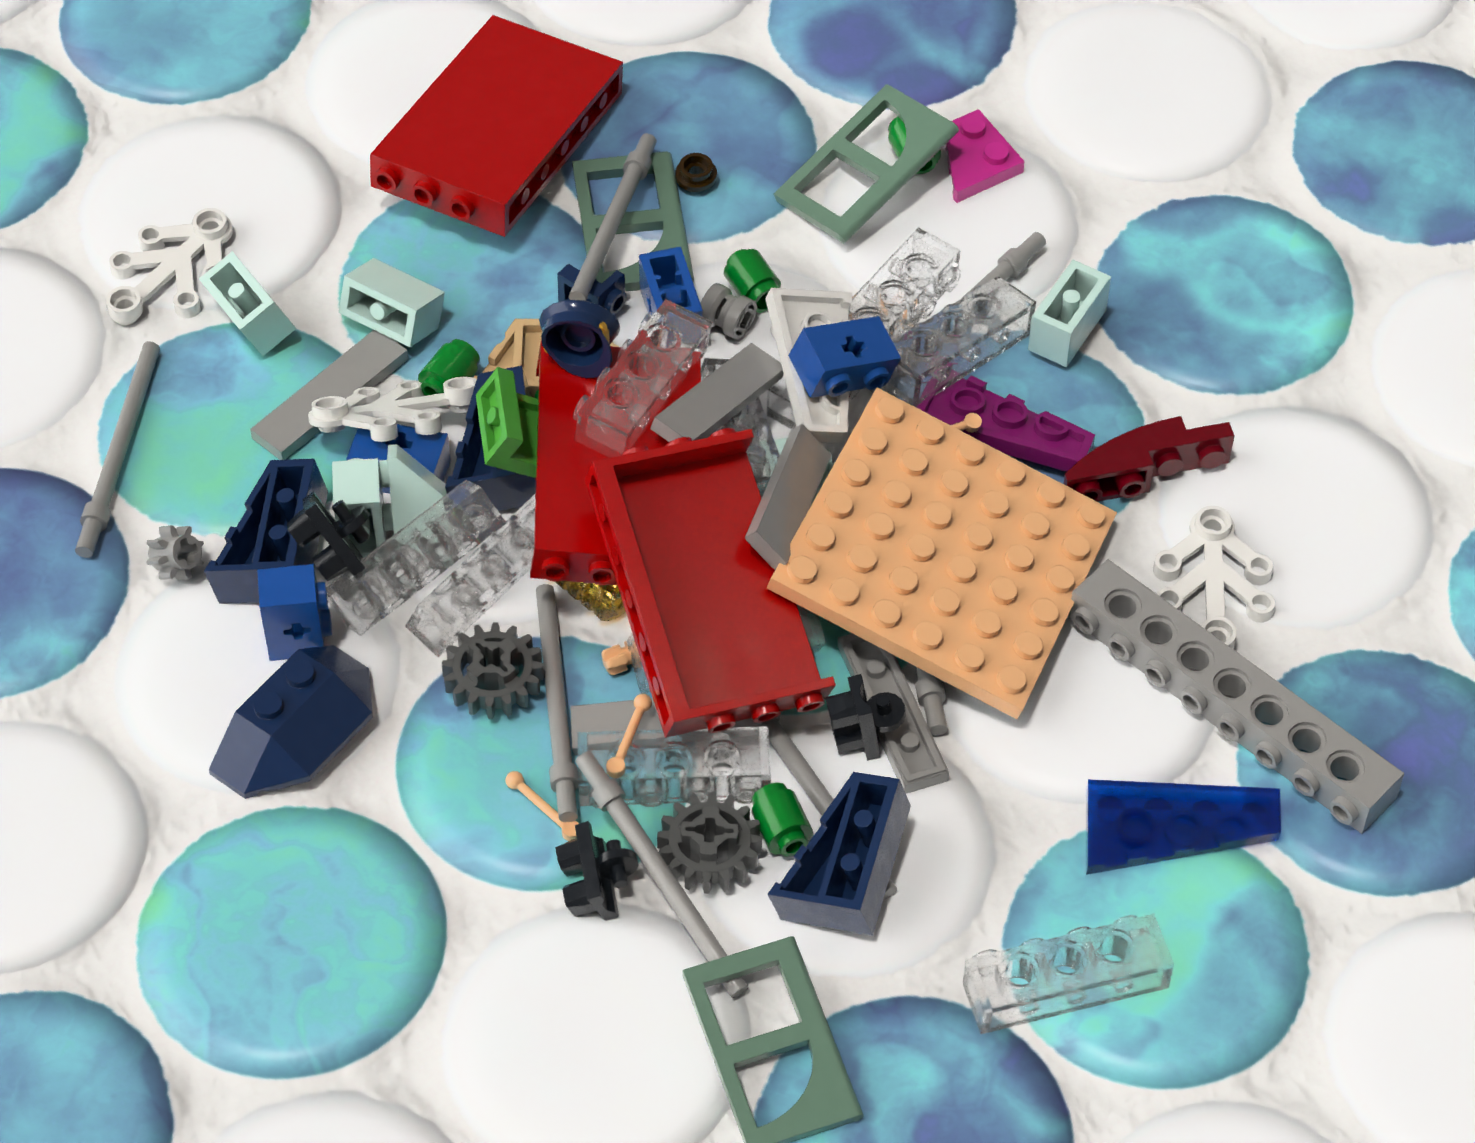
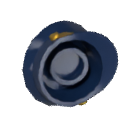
[539,300,620,378]

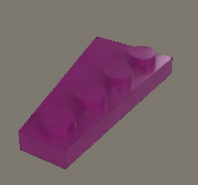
[916,360,1095,472]

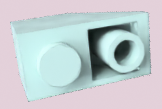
[379,444,450,545]

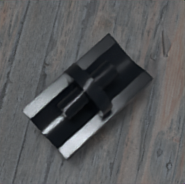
[287,491,370,581]
[825,674,906,761]
[555,821,639,921]

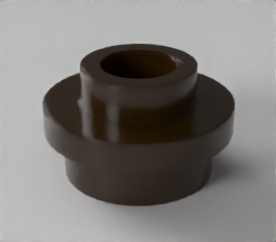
[675,153,717,192]

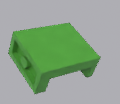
[476,367,538,478]

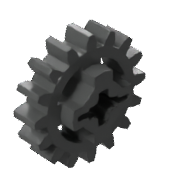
[442,622,544,719]
[657,792,762,894]

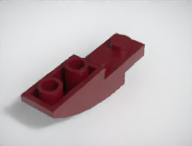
[1064,416,1235,502]

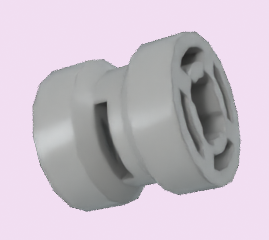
[700,283,757,340]

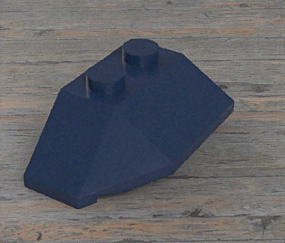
[208,645,373,799]

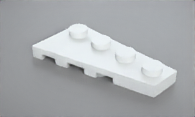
[765,288,852,443]

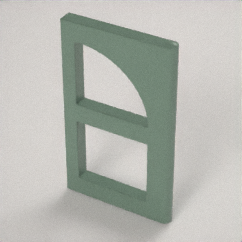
[774,84,959,243]
[572,151,694,292]
[682,936,864,1143]

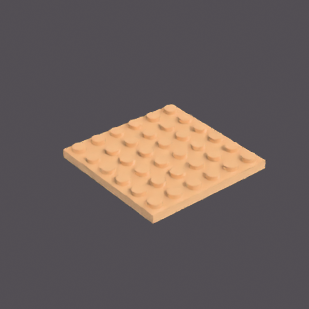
[767,387,1117,719]

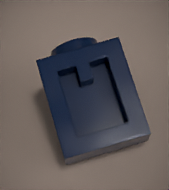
[557,264,626,315]

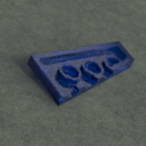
[1086,779,1281,875]

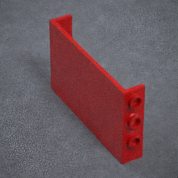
[370,15,623,237]
[530,340,701,585]
[585,428,836,738]

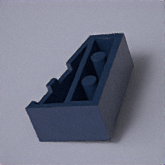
[445,365,536,519]
[204,459,328,604]
[767,772,911,936]

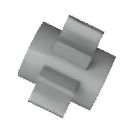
[146,525,204,580]

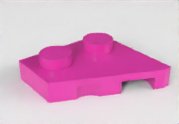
[945,109,1025,203]

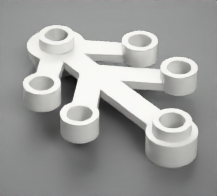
[106,208,233,326]
[308,377,477,442]
[1153,505,1275,649]

